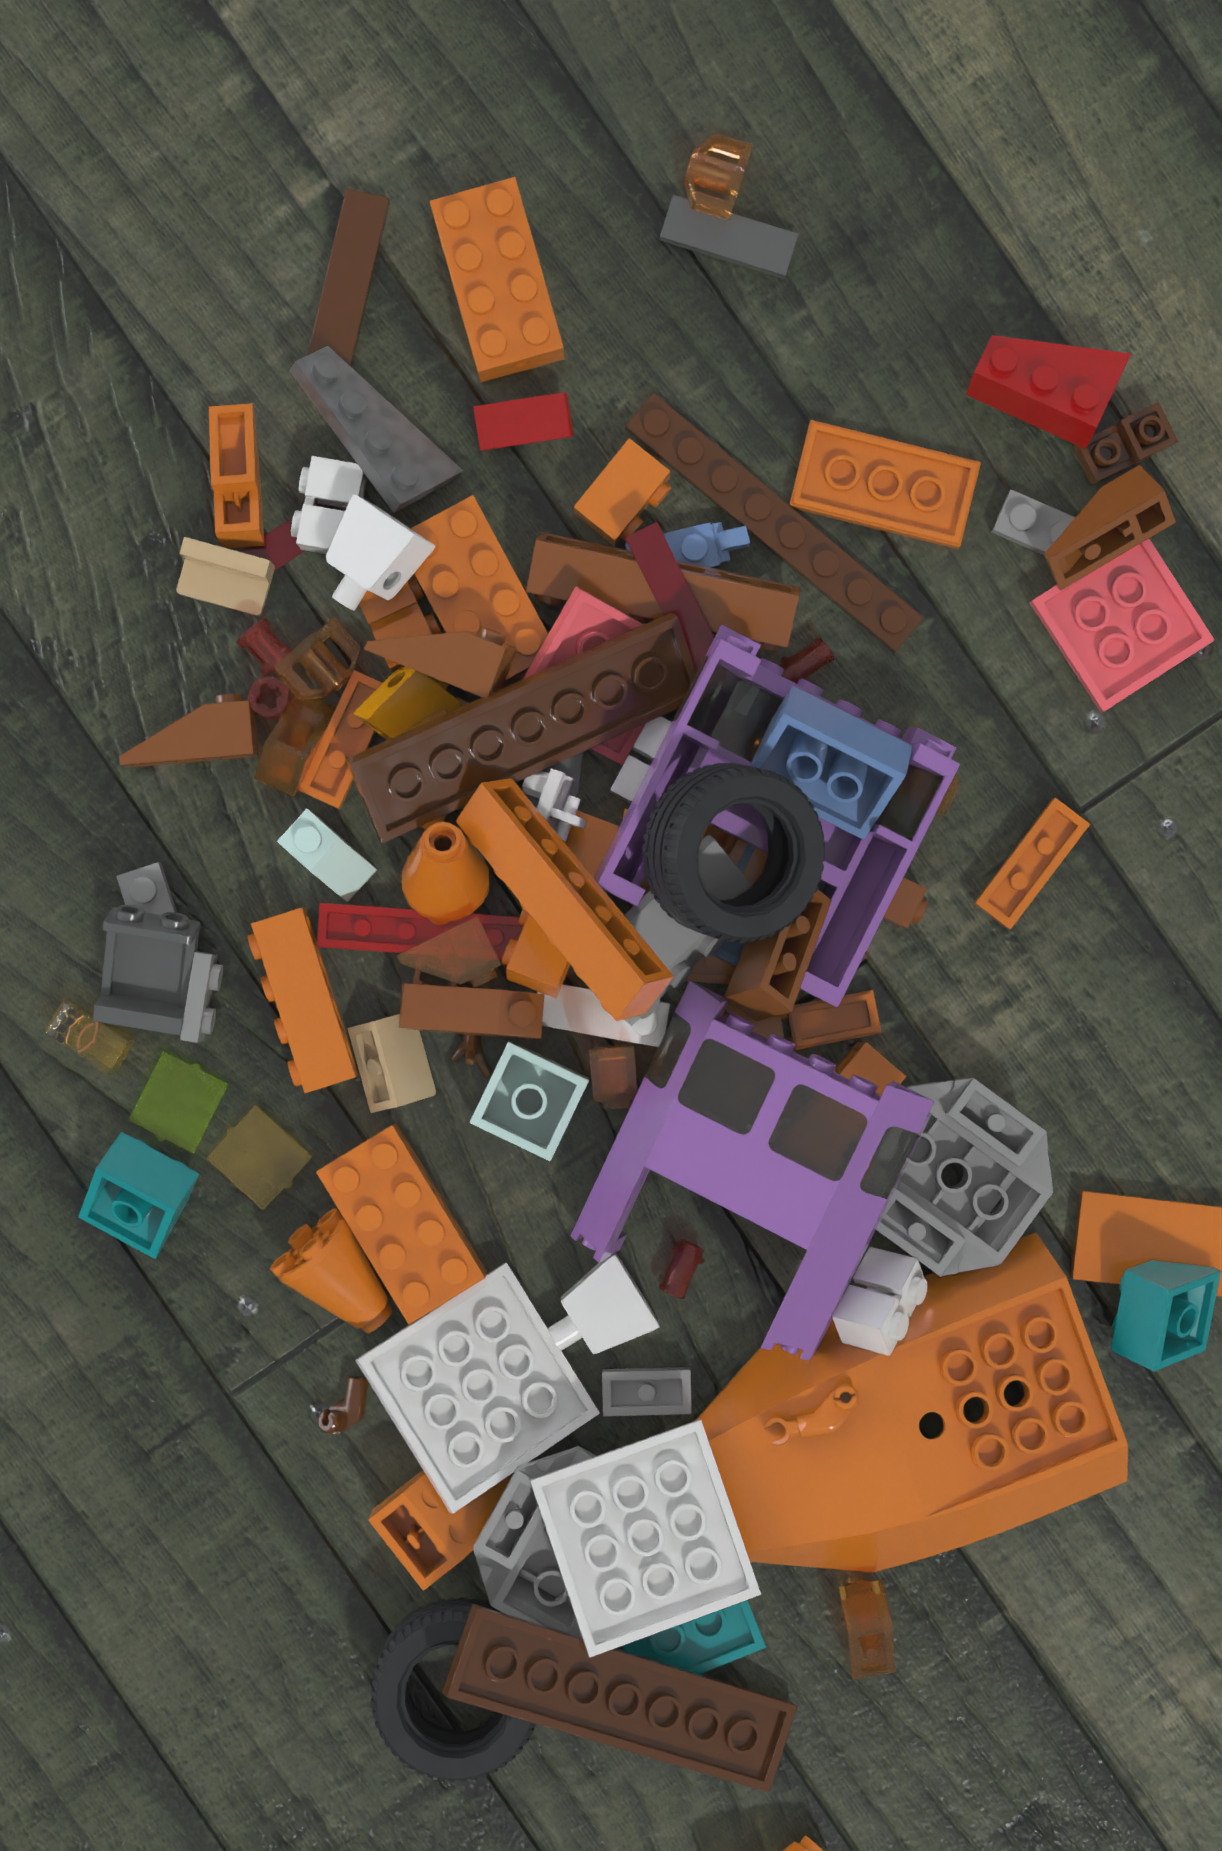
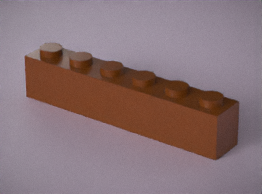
[526,532,800,651]

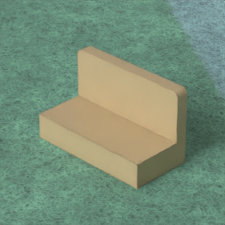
[176,537,275,616]
[347,1014,436,1113]

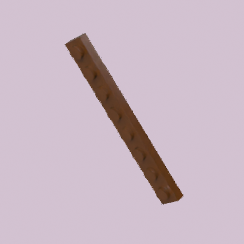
[625,393,924,653]

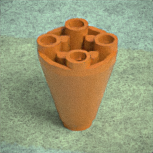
[402,822,489,925]
[270,1208,392,1333]

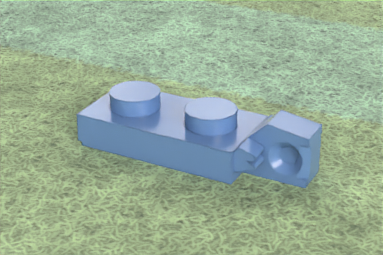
[625,522,750,569]

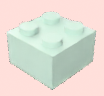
[470,1040,589,1161]

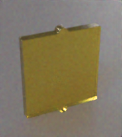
[206,1105,313,1210]

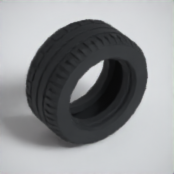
[642,763,825,943]
[371,1597,536,1782]

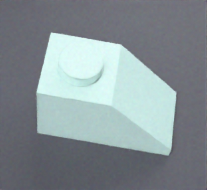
[277,809,377,902]

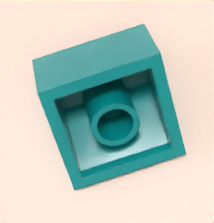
[78,1132,199,1259]
[1111,1260,1221,1372]

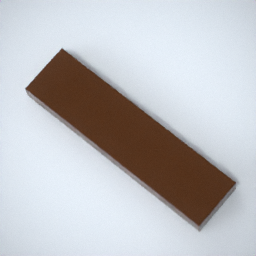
[307,188,390,367]

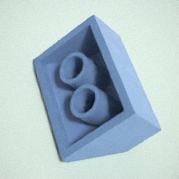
[750,685,912,840]

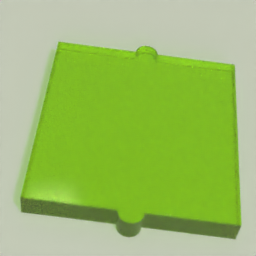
[129,1051,229,1153]

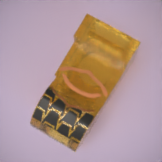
[44,1000,136,1075]

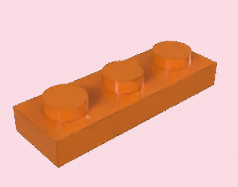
[299,670,382,809]
[973,798,1090,930]

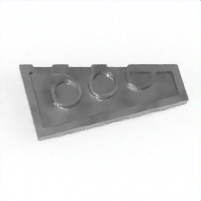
[289,346,463,513]

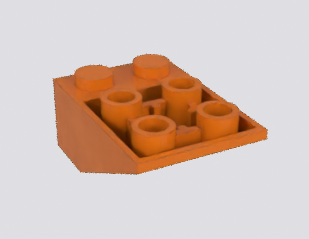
[368,1470,513,1591]

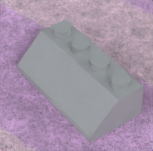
[624,834,752,1026]

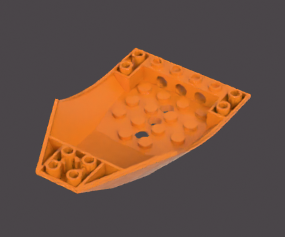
[695,1232,1128,1572]

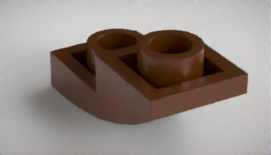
[1073,402,1178,486]

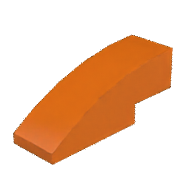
[209,403,265,549]

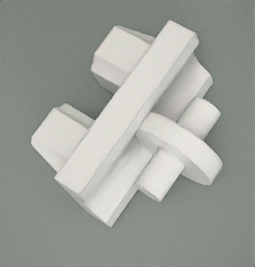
[522,768,587,841]

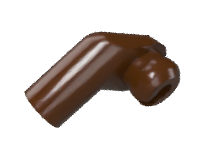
[318,1376,368,1435]

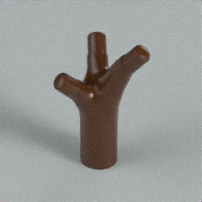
[451,1034,492,1078]

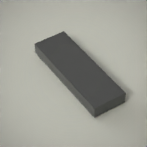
[660,195,799,280]

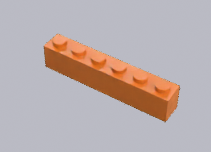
[456,778,674,1021]

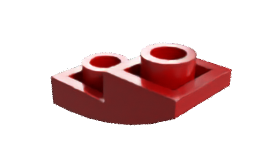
[473,392,574,451]

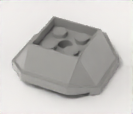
[863,1077,1053,1277]
[473,1446,596,1637]

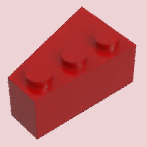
[966,335,1132,449]

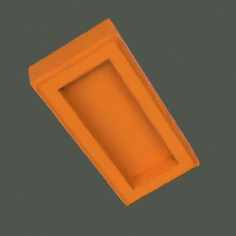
[788,990,881,1050]

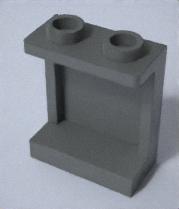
[93,905,200,1036]

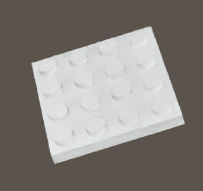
[355,1263,600,1513]
[530,1420,761,1657]

